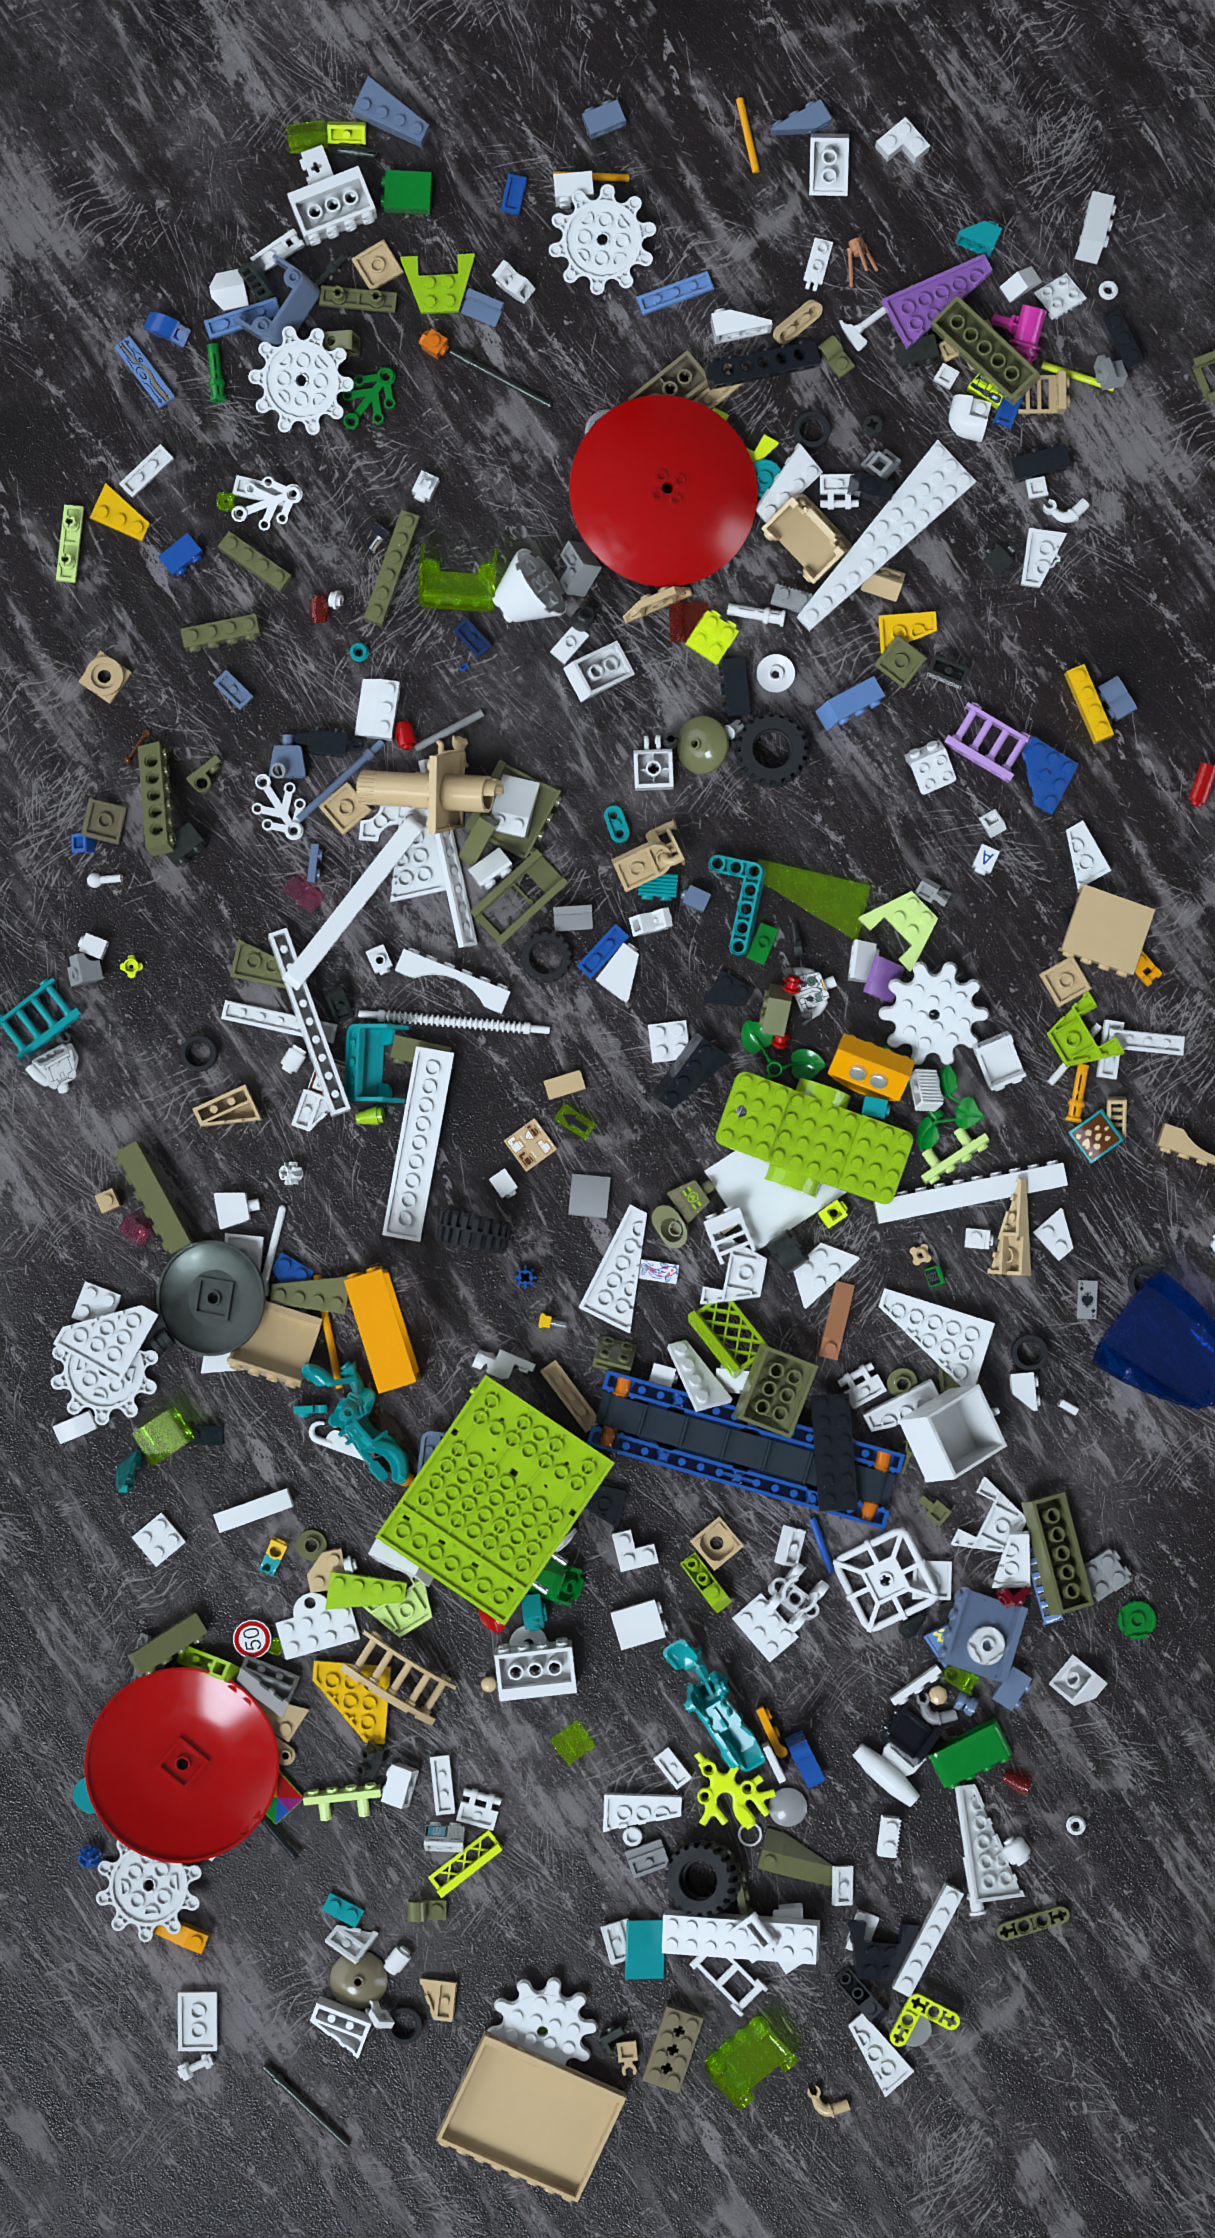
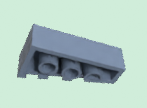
[352,76,430,148]

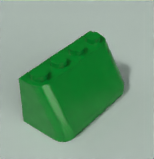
[927,1717,1013,1790]

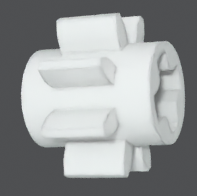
[279,1161,303,1185]

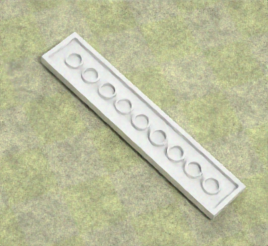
[382,1046,454,1242]

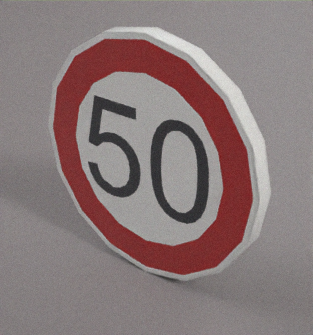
[233,1620,271,1658]

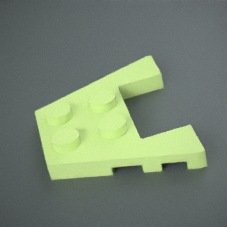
[857,891,938,972]
[362,1577,433,1638]

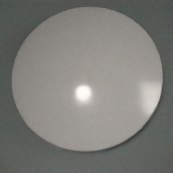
[768,1787,807,1827]

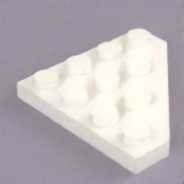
[53,1305,159,1382]

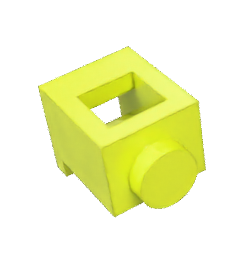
[817,1200,848,1229]

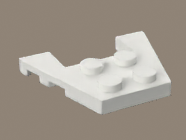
[700,1232,767,1305]
[950,1476,1026,1552]

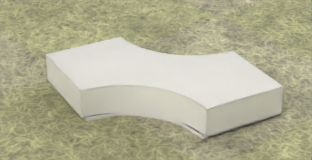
[359,806,401,842]

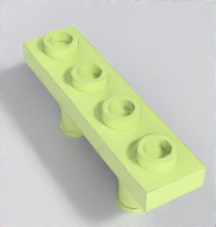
[56,505,84,583]
[921,1128,990,1185]
[303,1782,382,1821]

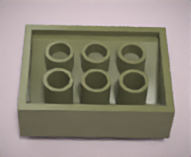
[733,1344,818,1439]

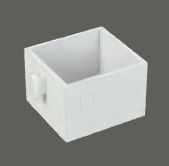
[898,1384,1007,1482]

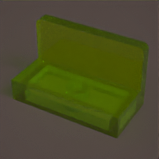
[286,120,328,153]

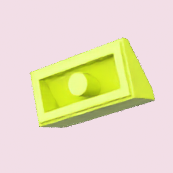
[327,121,366,145]

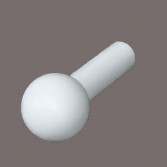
[87,873,123,888]

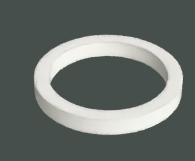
[738,1824,762,1847]

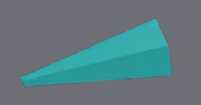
[115,1450,142,1493]

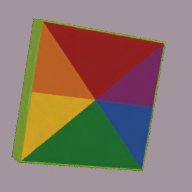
[266,1770,303,1825]

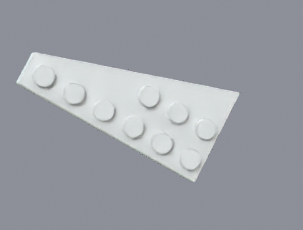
[390,807,446,903]

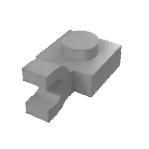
[914,877,952,907]

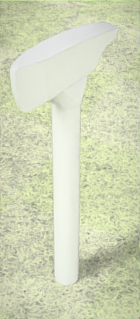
[839,285,913,351]

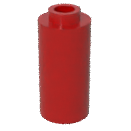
[1188,762,1215,807]

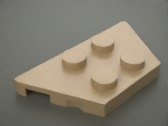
[623,586,693,624]

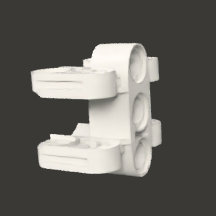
[762,1562,829,1633]

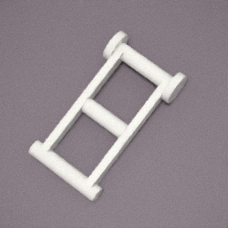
[689,1956,768,2017]

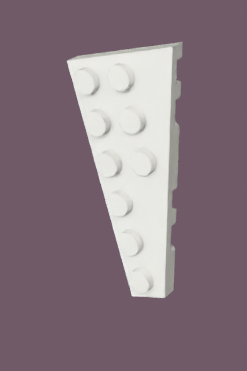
[579,1205,647,1333]
[955,1784,1025,1904]

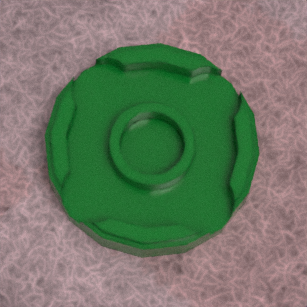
[1117,1600,1156,1639]

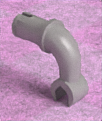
[916,1693,958,1727]

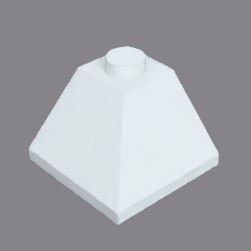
[1049,1655,1108,1706]

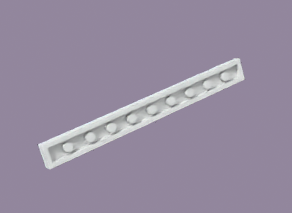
[418,759,478,948]

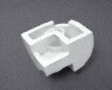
[949,394,992,442]

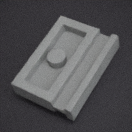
[624,1838,669,1879]

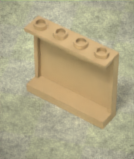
[1058,884,1155,977]
[227,1301,323,1388]

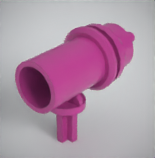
[991,305,1047,365]

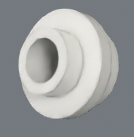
[1099,281,1118,300]
[328,590,344,610]
[343,1556,357,1574]
[1066,1815,1086,1835]

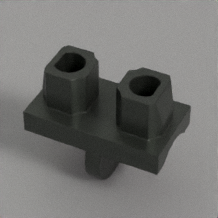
[356,1739,387,1780]

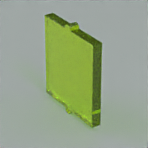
[550,1720,595,1766]

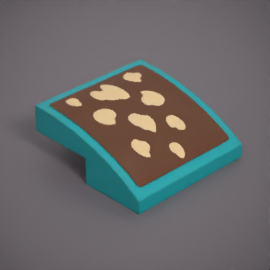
[1068,1109,1125,1163]

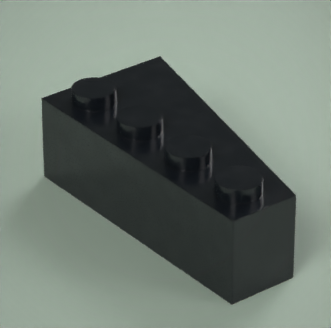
[652,1032,732,1110]

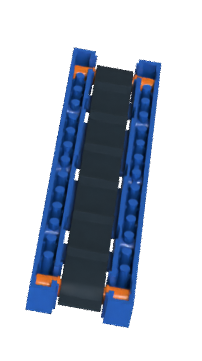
[587,1370,905,1529]

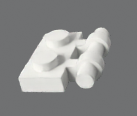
[820,474,859,510]
[837,1362,887,1409]
[456,1788,502,1831]

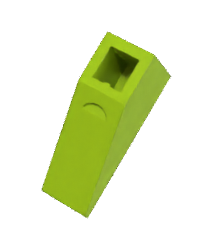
[680,1552,732,1613]

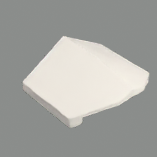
[209,269,249,311]

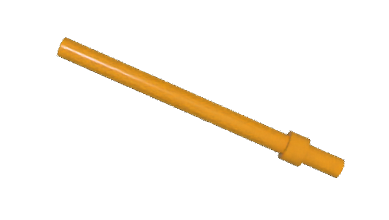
[313,1274,343,1389]

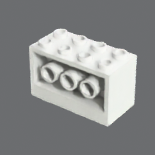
[287,166,377,246]
[494,1637,577,1701]

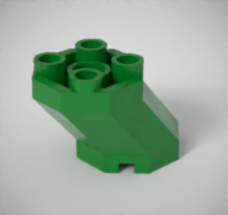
[528,1559,584,1607]

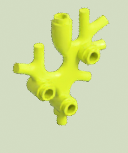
[694,1751,776,1830]

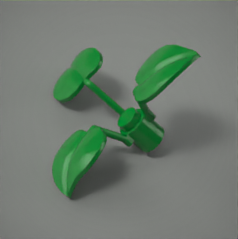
[741,1020,825,1080]
[917,1065,985,1151]

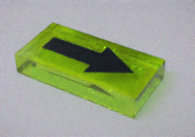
[554,1104,596,1141]

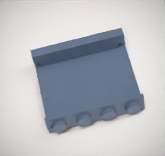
[938,1587,1028,1683]

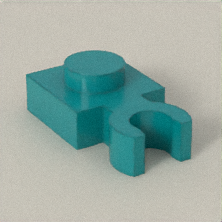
[294,1405,328,1418]

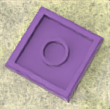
[863,955,905,1004]

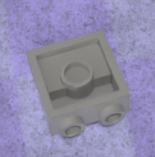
[1084,1548,1131,1602]

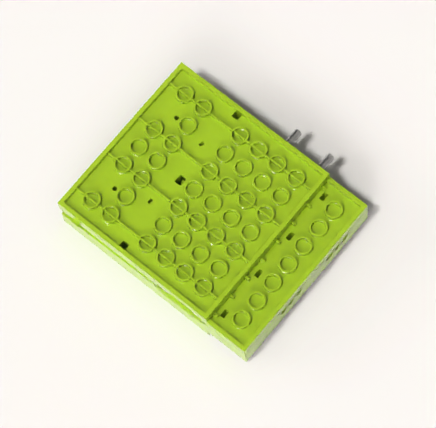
[375,1375,614,1626]

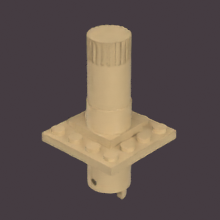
[356,751,504,834]

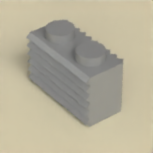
[770,583,813,613]

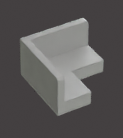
[559,540,602,597]

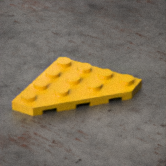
[312,1660,391,1744]

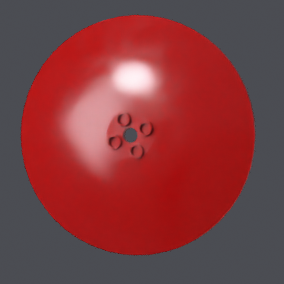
[569,395,757,587]
[84,1667,279,1863]

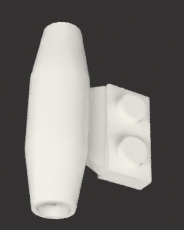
[852,1743,926,1807]

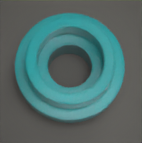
[350,643,369,662]

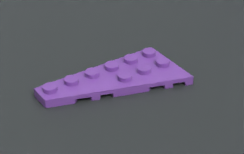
[881,254,993,350]

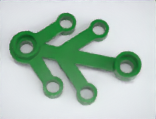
[342,367,396,430]

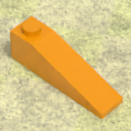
[153,1920,211,1954]

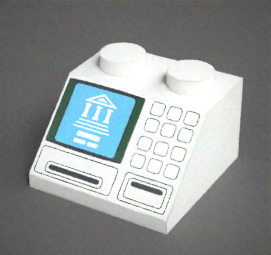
[424,1822,465,1853]

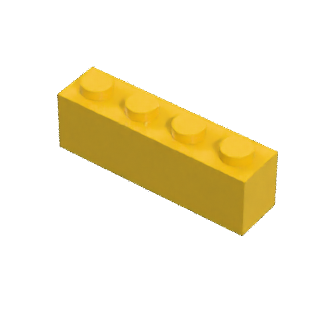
[1064,664,1114,744]

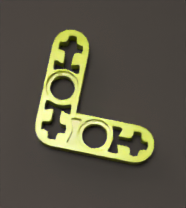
[890,1993,960,2047]

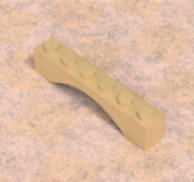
[1156,1123,1215,1169]

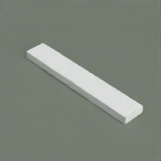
[221,1000,338,1044]

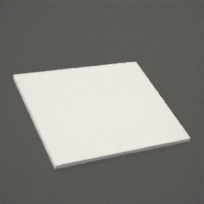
[704,1151,847,1251]

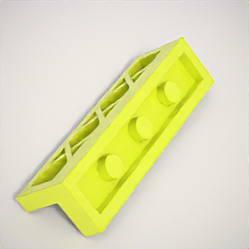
[428,1830,503,1898]

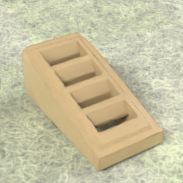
[1106,1097,1127,1137]

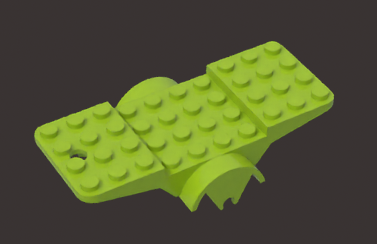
[715,1072,913,1204]

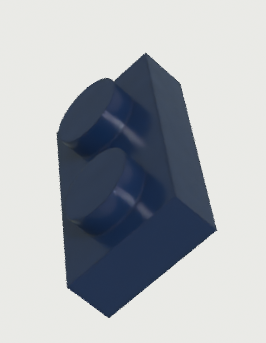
[452,617,492,659]

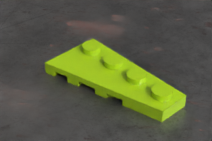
[325,1571,407,1610]

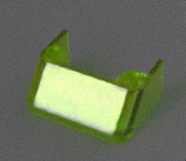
[418,543,498,612]

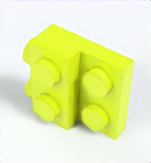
[685,610,739,665]

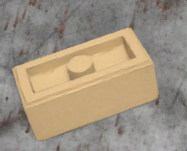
[544,1070,586,1100]

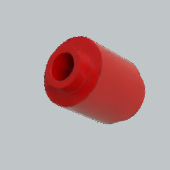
[394,721,417,751]

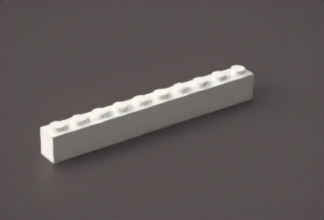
[268,928,351,1117]
[874,1160,1068,1224]

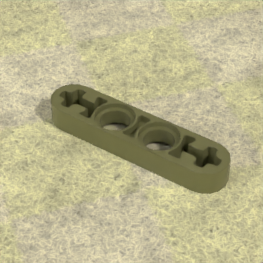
[996,1905,1070,1941]

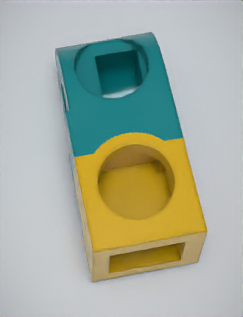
[259,1536,289,1576]

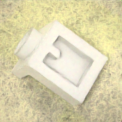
[964,1228,993,1249]

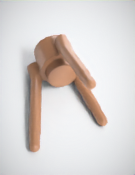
[846,237,878,288]

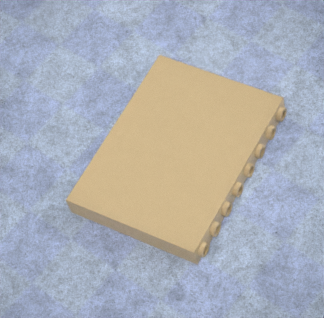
[436,2030,626,2203]

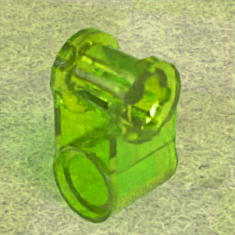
[942,1665,981,1696]

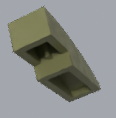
[459,813,500,866]

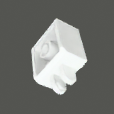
[633,735,674,791]

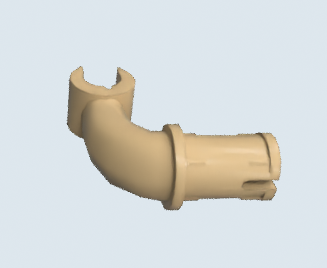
[807,2085,850,2118]

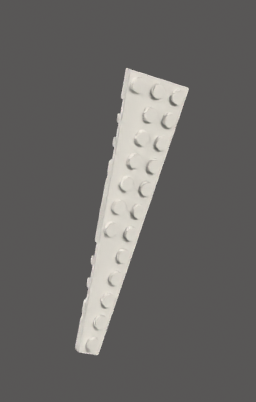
[797,440,976,632]

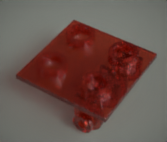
[669,602,707,643]

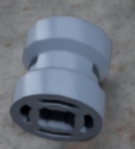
[953,1691,979,1717]

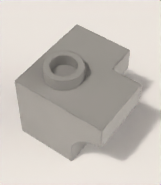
[1093,355,1128,390]
[861,449,901,480]
[67,953,103,987]

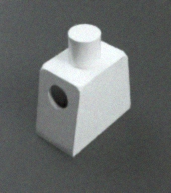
[214,1193,260,1230]

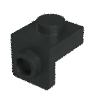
[599,2024,624,2055]

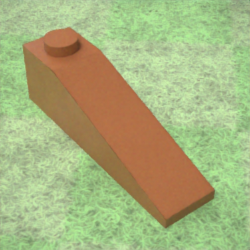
[818,1281,855,1360]

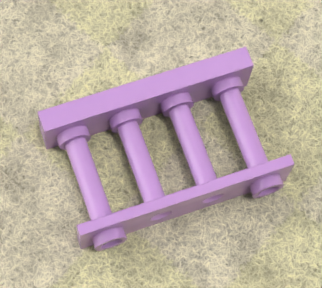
[943,702,1030,783]

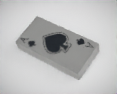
[1076,1280,1098,1319]

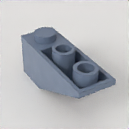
[771,99,832,136]

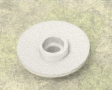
[757,654,795,693]

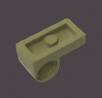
[817,335,855,379]
[186,755,222,794]
[408,1899,447,1922]

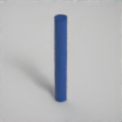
[809,1517,835,1574]

